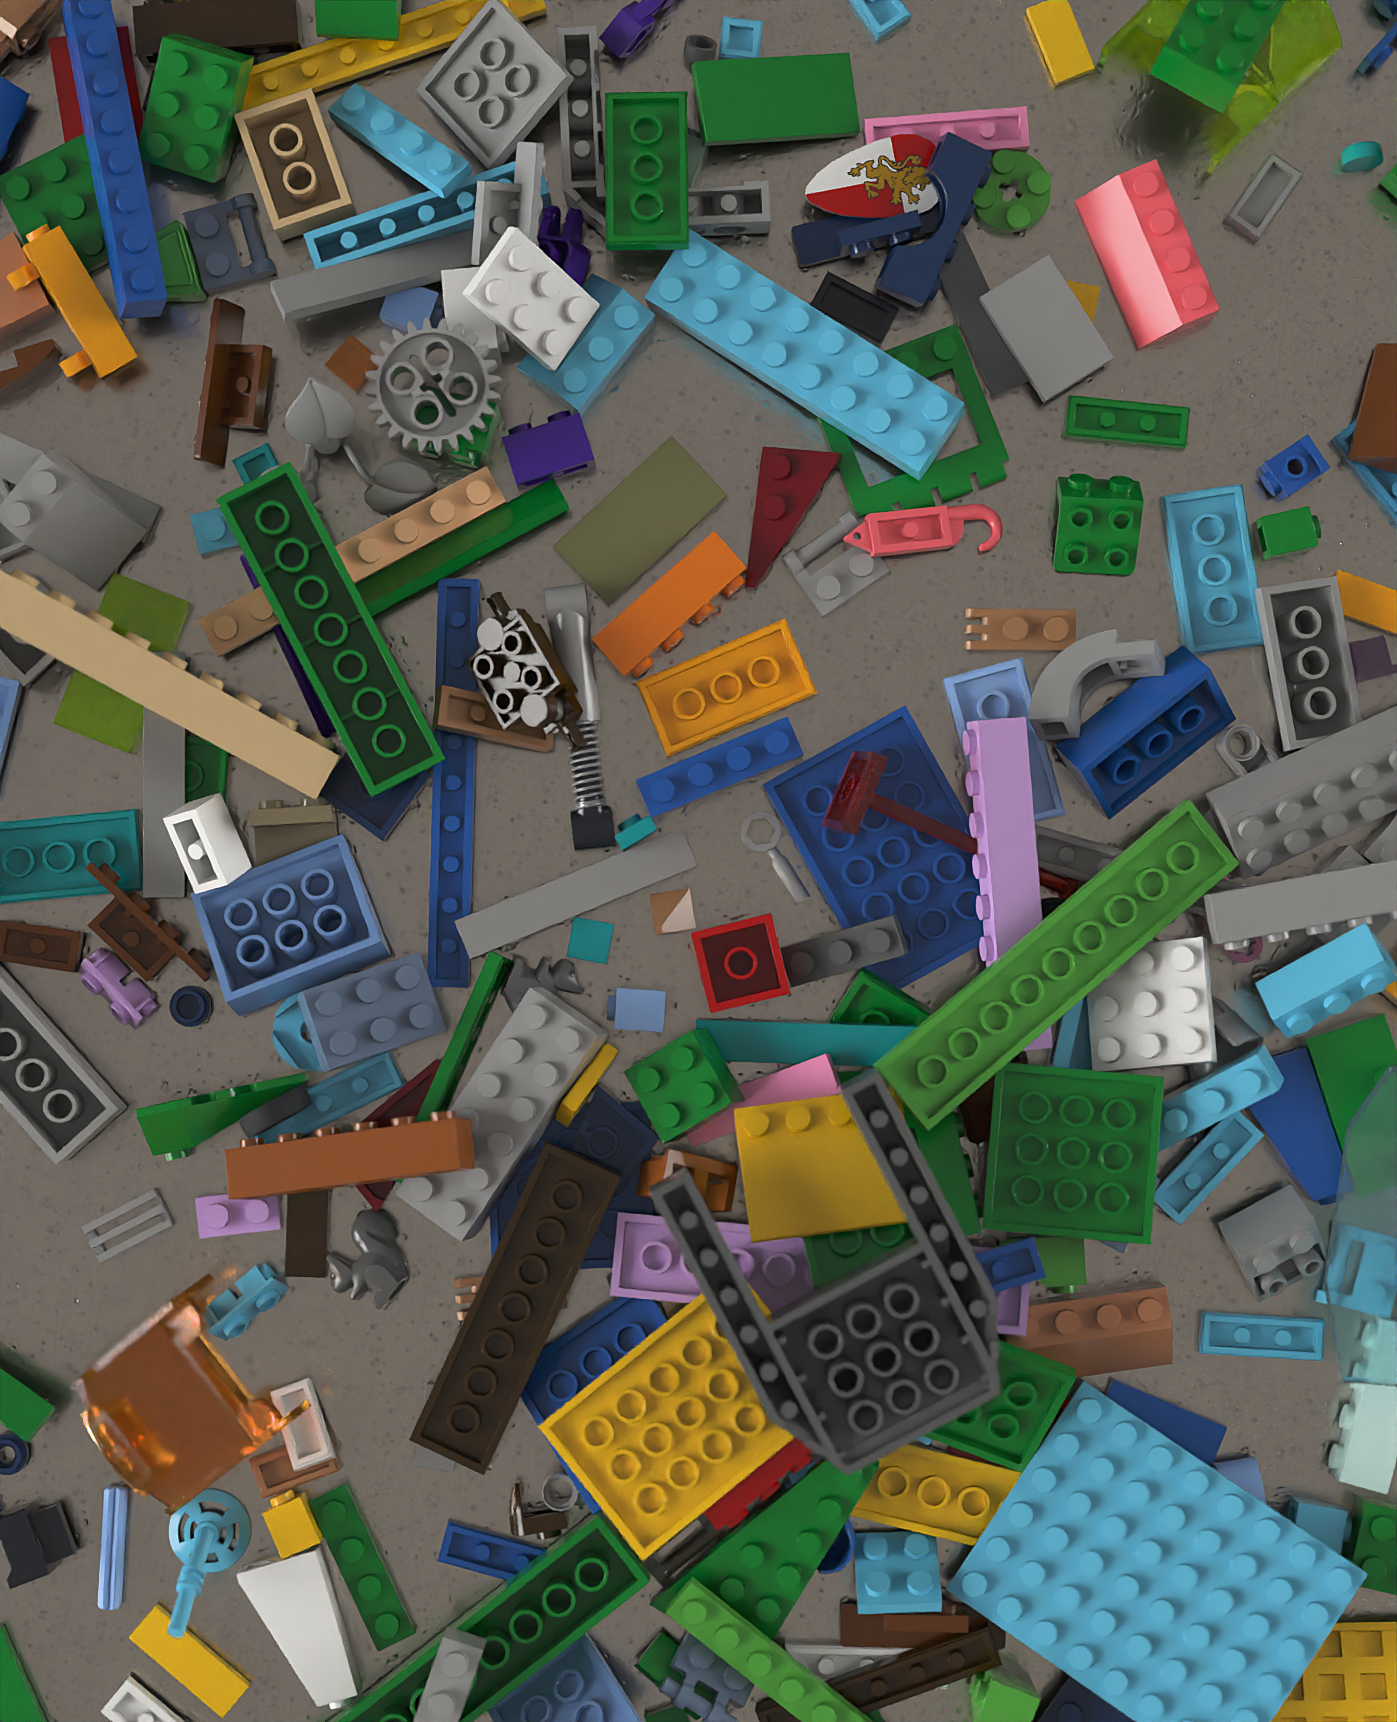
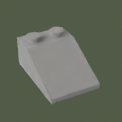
[0,448,149,591]

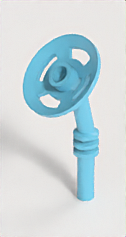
[167,1489,251,1638]

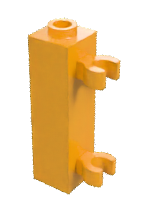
[6,224,138,379]

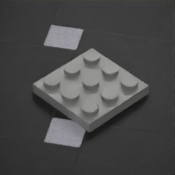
[415,0,574,170]

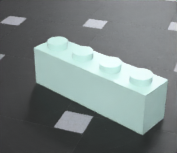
[1328,1317,1397,1494]

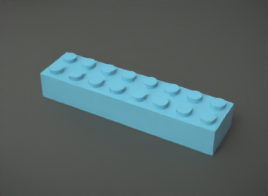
[644,229,965,481]

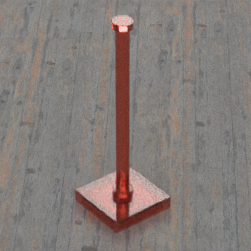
[821,751,1078,900]

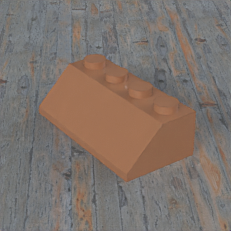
[1002,1282,1173,1378]

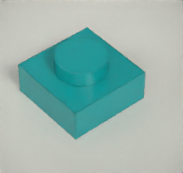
[614,813,658,852]

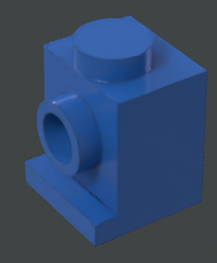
[1260,434,1330,501]

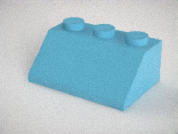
[517,273,656,417]
[1255,922,1397,1039]

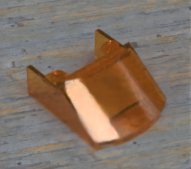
[71,1273,311,1516]

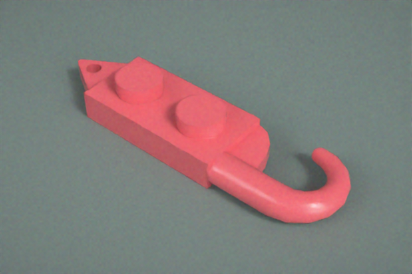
[843,504,1003,557]

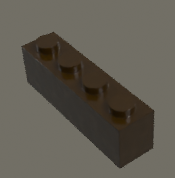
[132,0,304,66]

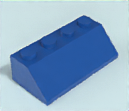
[1055,645,1236,820]

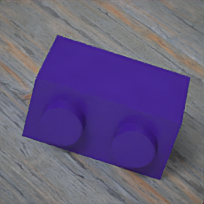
[502,410,596,490]

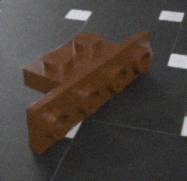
[194,299,273,467]
[85,861,212,982]
[840,1600,1006,1650]

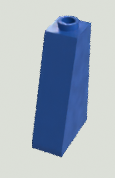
[1244,1046,1353,1206]

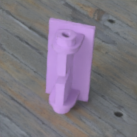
[79,947,158,1030]

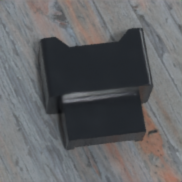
[0,1502,78,1589]

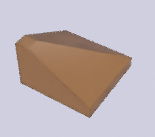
[650,888,696,935]

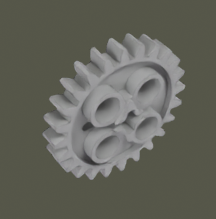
[364,317,501,455]

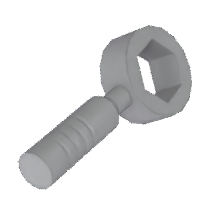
[741,811,810,904]

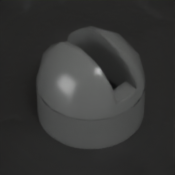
[683,35,717,67]

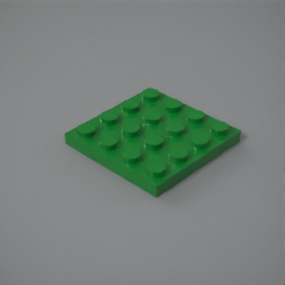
[982,1063,1164,1245]

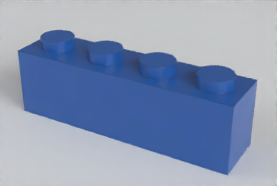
[636,716,804,820]

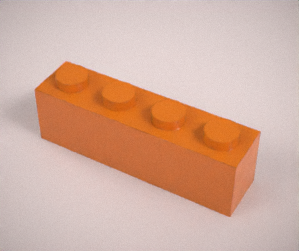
[591,531,747,679]

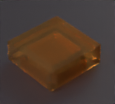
[325,334,378,393]

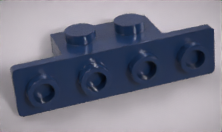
[791,201,940,267]

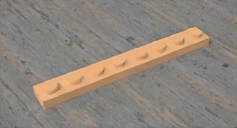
[198,466,506,657]

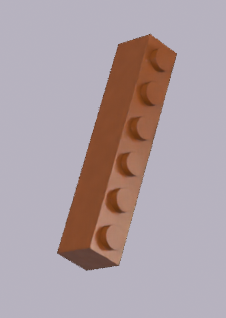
[224,1111,476,1200]

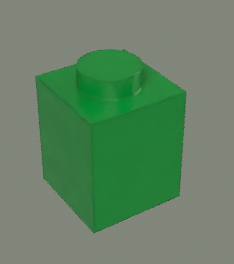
[1254,506,1321,562]

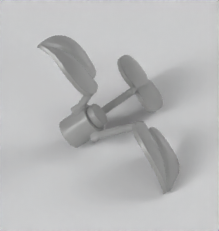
[259,377,437,514]

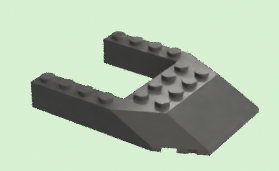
[648,1068,1000,1476]

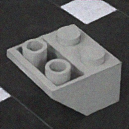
[1218,1184,1329,1302]

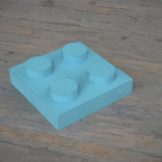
[854,1531,942,1614]

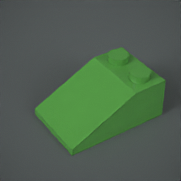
[967,1667,1040,1722]

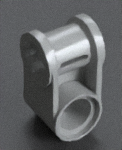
[1216,725,1281,778]

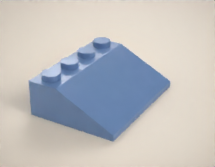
[190,834,392,1016]

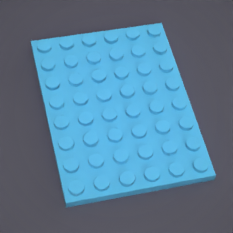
[946,1380,1368,1722]

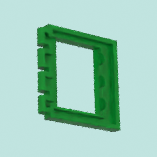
[816,324,1010,520]

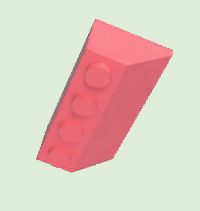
[1075,159,1220,350]

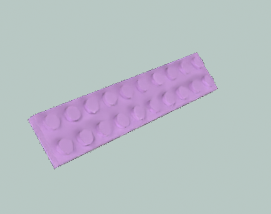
[610,1212,1030,1336]

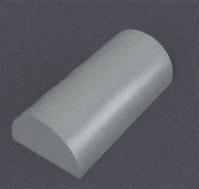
[1254,576,1363,752]

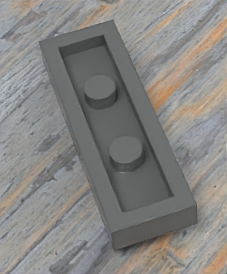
[780,913,909,988]

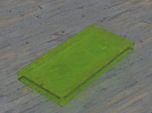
[53,572,191,754]

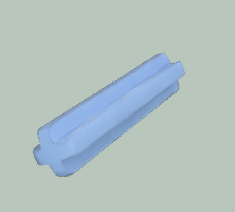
[98,1485,128,1610]

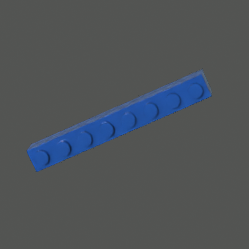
[61,0,168,320]

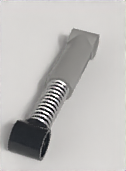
[544,583,616,851]

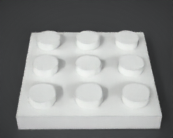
[1087,937,1217,1072]

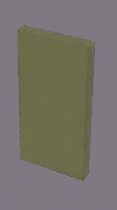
[553,436,727,607]

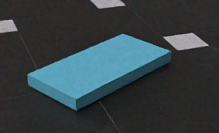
[1160,484,1264,656]

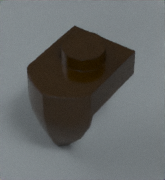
[509,1482,569,1539]

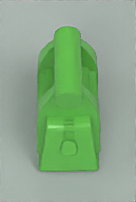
[155,220,207,302]

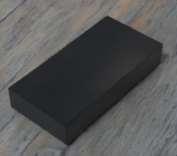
[810,271,900,346]

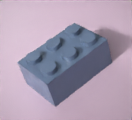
[296,952,447,1074]

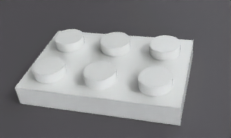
[462,227,600,371]

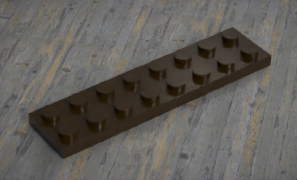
[409,1140,622,1475]

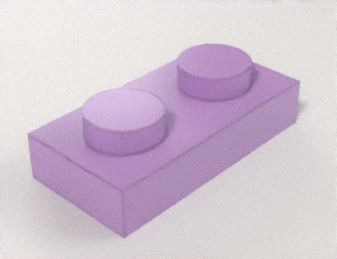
[195,1193,283,1239]

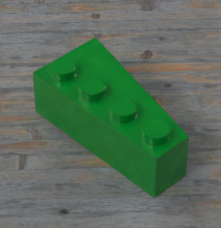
[902,1103,983,1236]

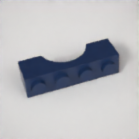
[873,132,993,308]

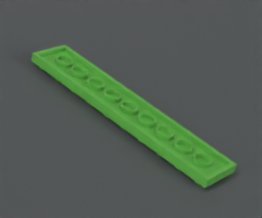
[872,799,1240,1131]

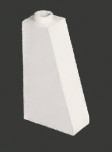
[236,1543,362,1709]

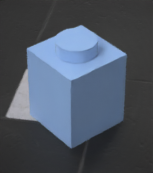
[607,988,666,1032]

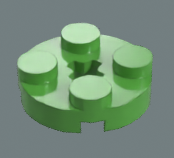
[971,149,1051,234]

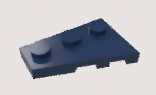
[571,1084,660,1191]

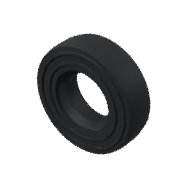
[239,1085,313,1139]

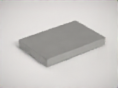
[979,254,1114,403]

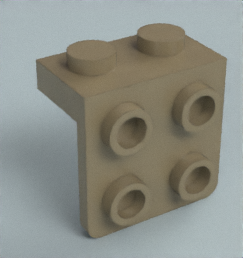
[248,798,338,867]

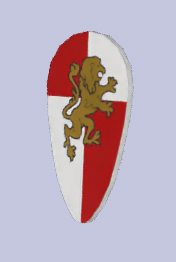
[804,134,939,218]

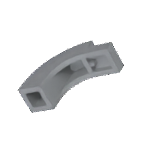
[1028,629,1166,741]

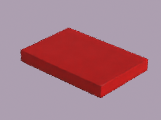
[48,26,145,144]

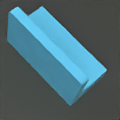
[1048,996,1092,1070]

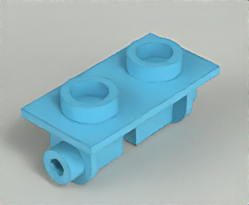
[202,1262,289,1341]

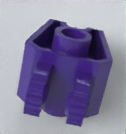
[537,205,591,286]

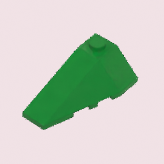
[135,1071,311,1161]

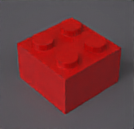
[691,913,791,1013]

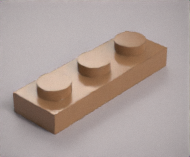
[432,685,554,752]

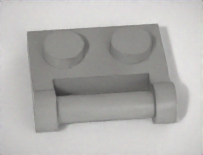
[781,511,890,618]

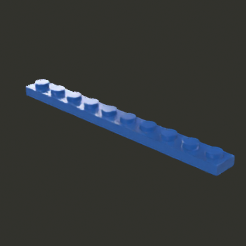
[427,578,480,988]

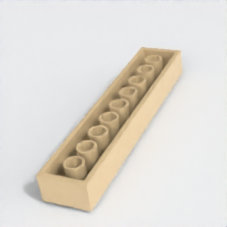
[0,560,340,800]

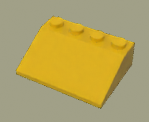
[733,1088,907,1244]

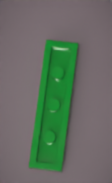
[308,1481,417,1652]

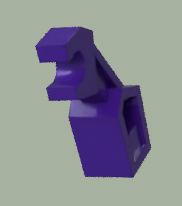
[599,0,676,58]

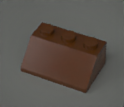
[1347,343,1397,474]

